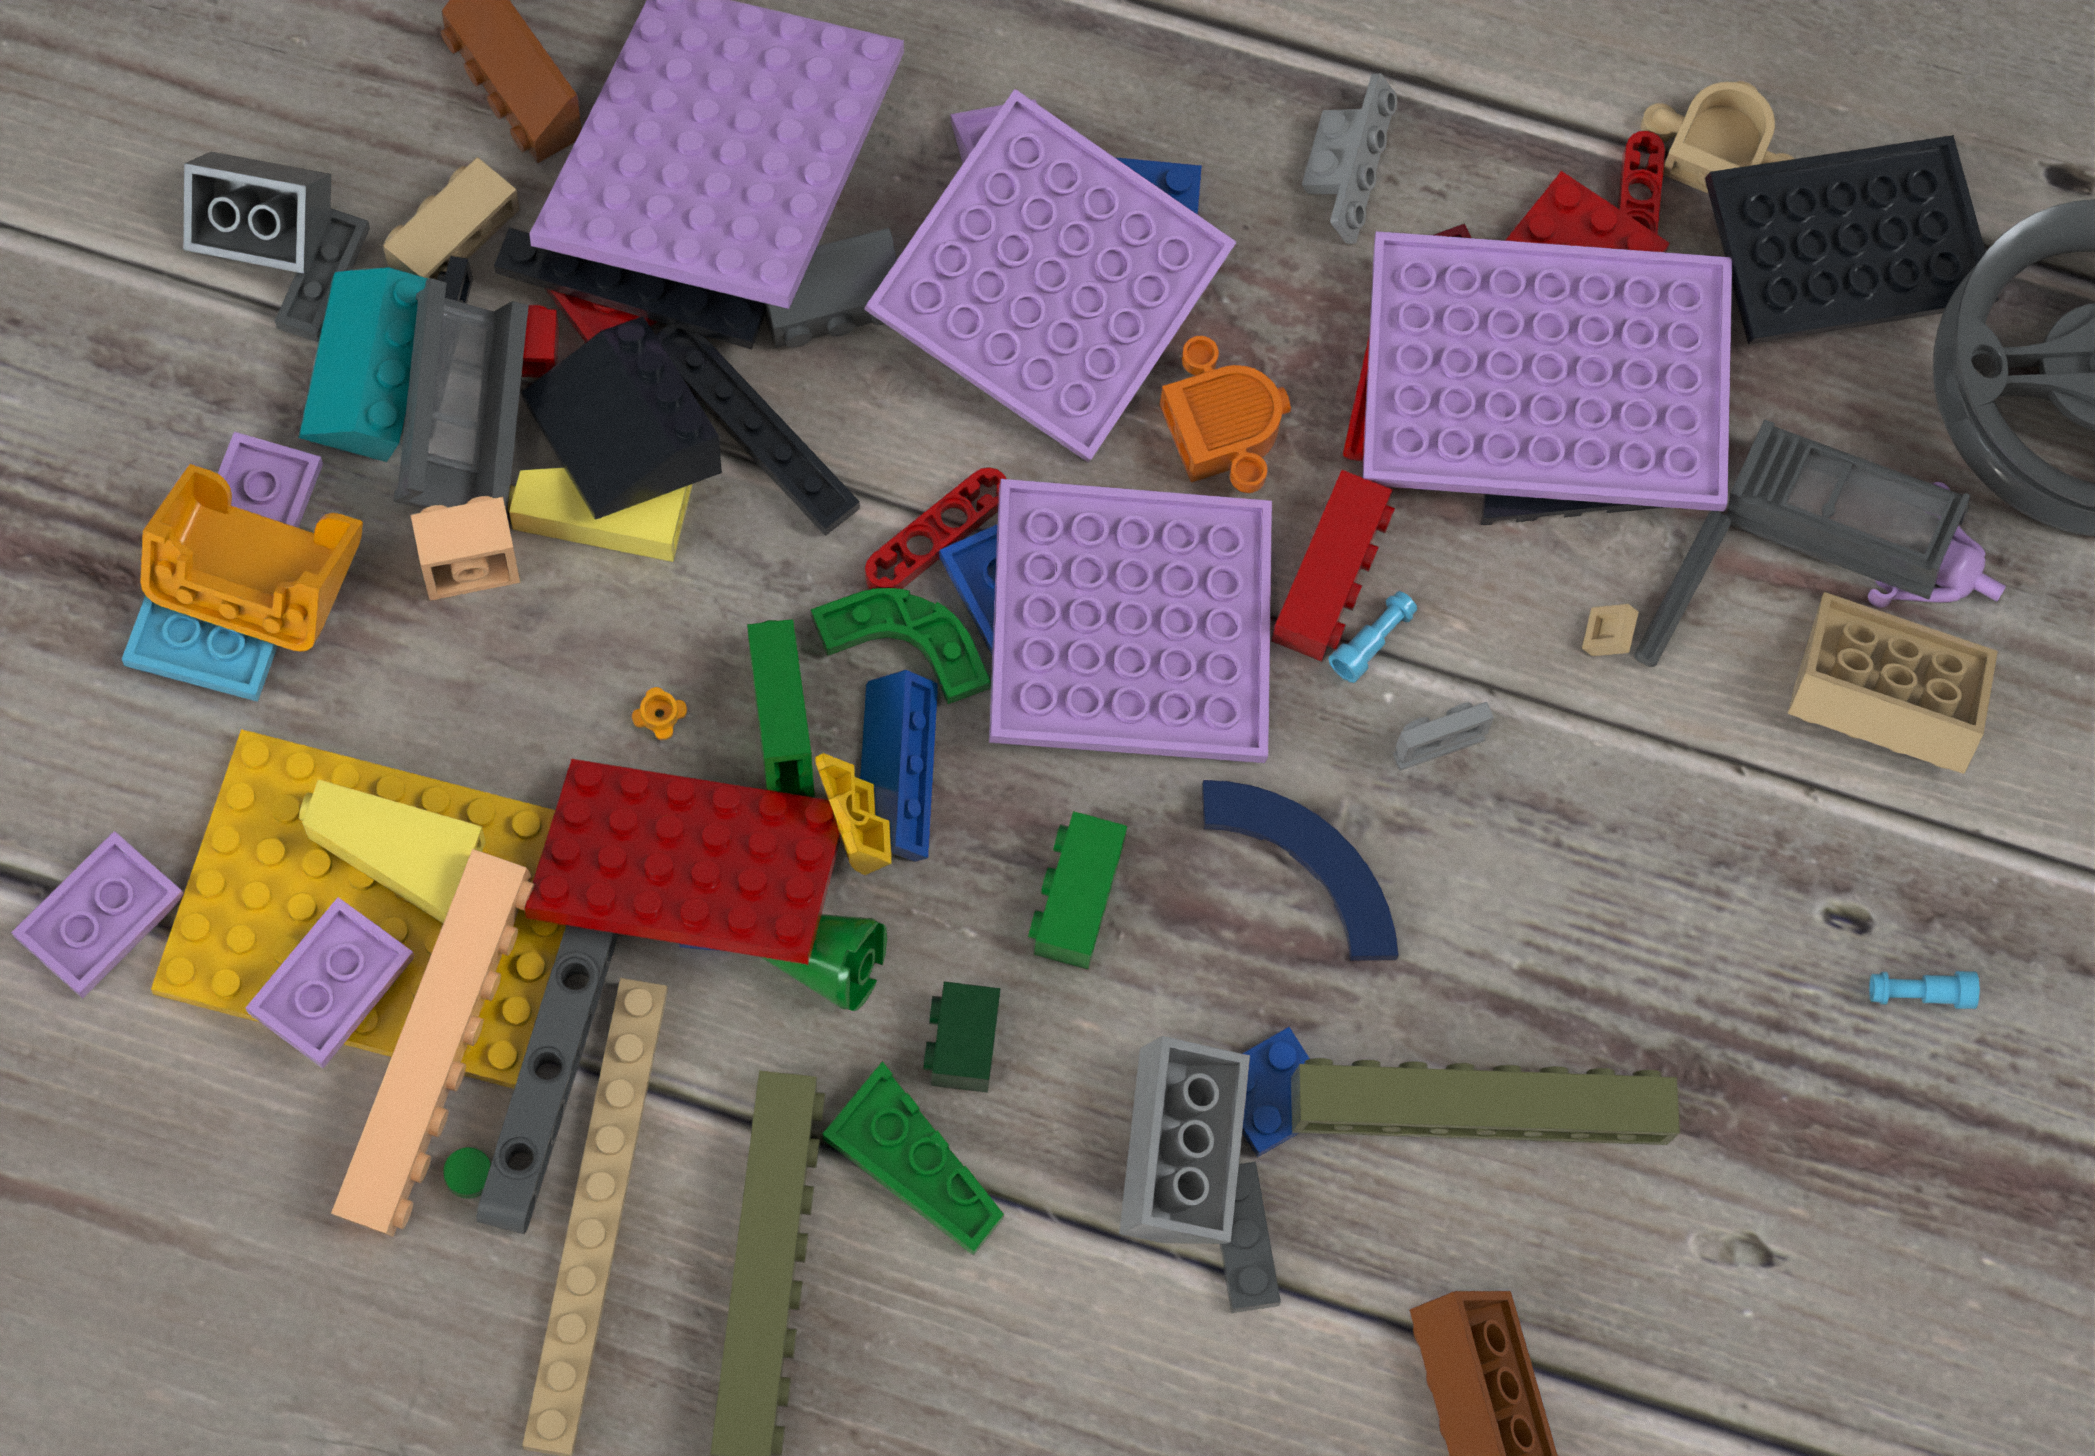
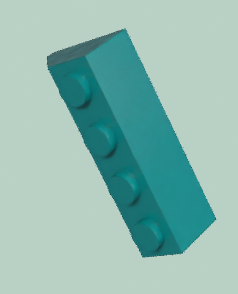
[298,267,428,462]

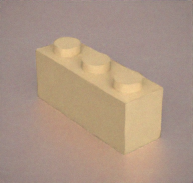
[383,157,520,280]

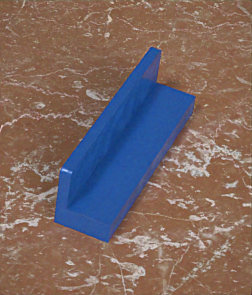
[860,670,938,862]

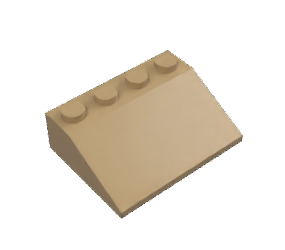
[1788,592,1998,774]

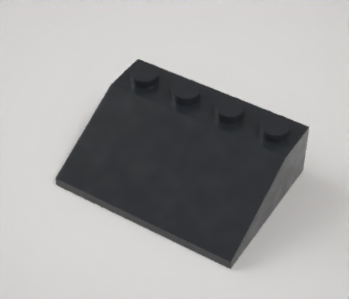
[522,316,722,520]

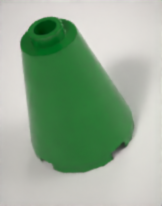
[761,914,888,1011]

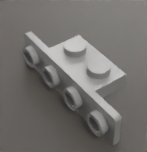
[1302,73,1397,244]

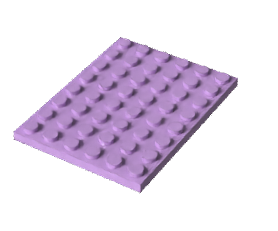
[529,0,904,309]
[1362,231,1732,511]

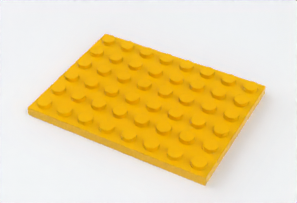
[151,729,566,1089]

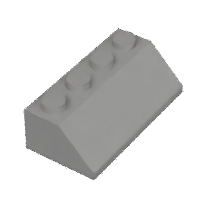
[1119,1036,1250,1244]

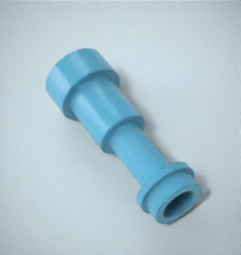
[1328,591,1417,683]
[1869,971,1980,1009]

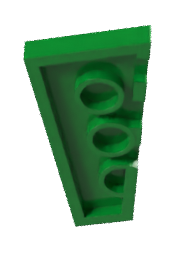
[822,1061,1004,1256]

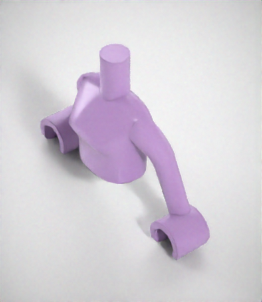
[1868,482,2006,608]

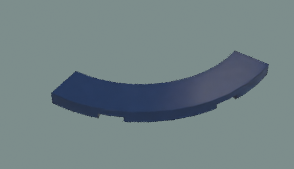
[1202,780,1399,961]

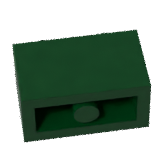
[923,981,1001,1093]

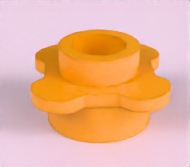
[632,687,687,740]

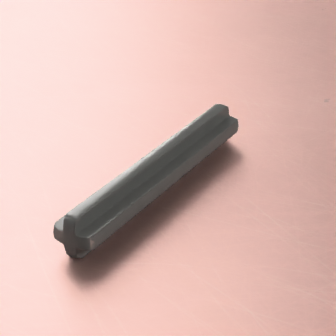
[1634,511,1731,667]

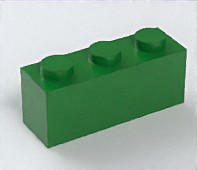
[1028,811,1127,969]

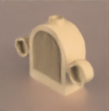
[1641,81,1794,193]

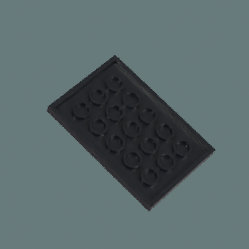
[1704,135,1999,345]

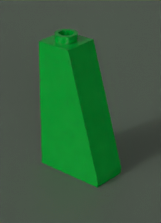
[747,619,815,798]

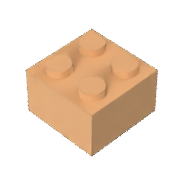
[411,496,520,601]

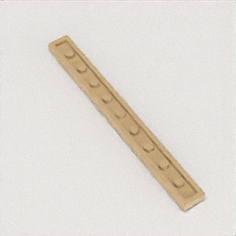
[522,978,668,1456]

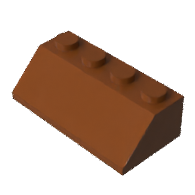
[440,0,582,163]
[1409,1291,1558,1456]

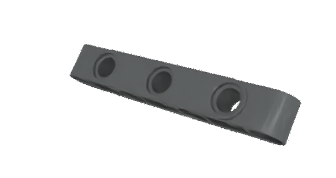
[476,925,618,1235]

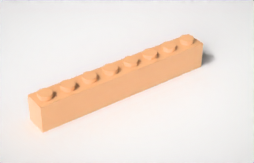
[331,849,535,1237]

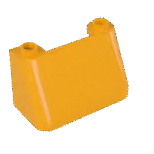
[140,464,363,652]

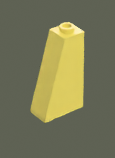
[507,468,693,562]
[299,779,486,923]

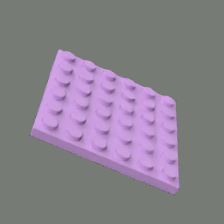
[864,89,1236,463]
[989,479,1272,763]

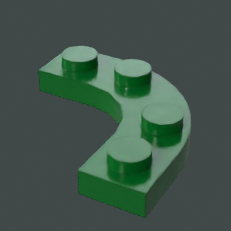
[810,588,991,704]

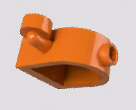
[1159,336,1291,493]

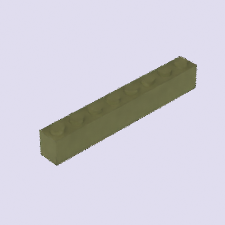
[1291,1058,1680,1145]
[710,1070,825,1456]

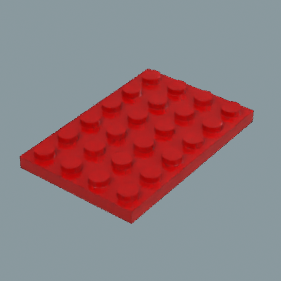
[525,759,841,965]

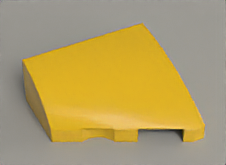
[815,753,892,875]

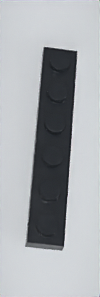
[494,227,766,350]
[656,325,860,536]

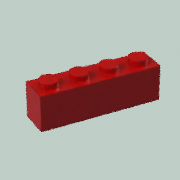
[1271,470,1395,662]

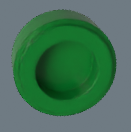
[443,1147,491,1199]

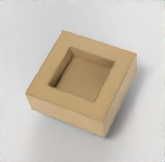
[1582,604,1639,656]

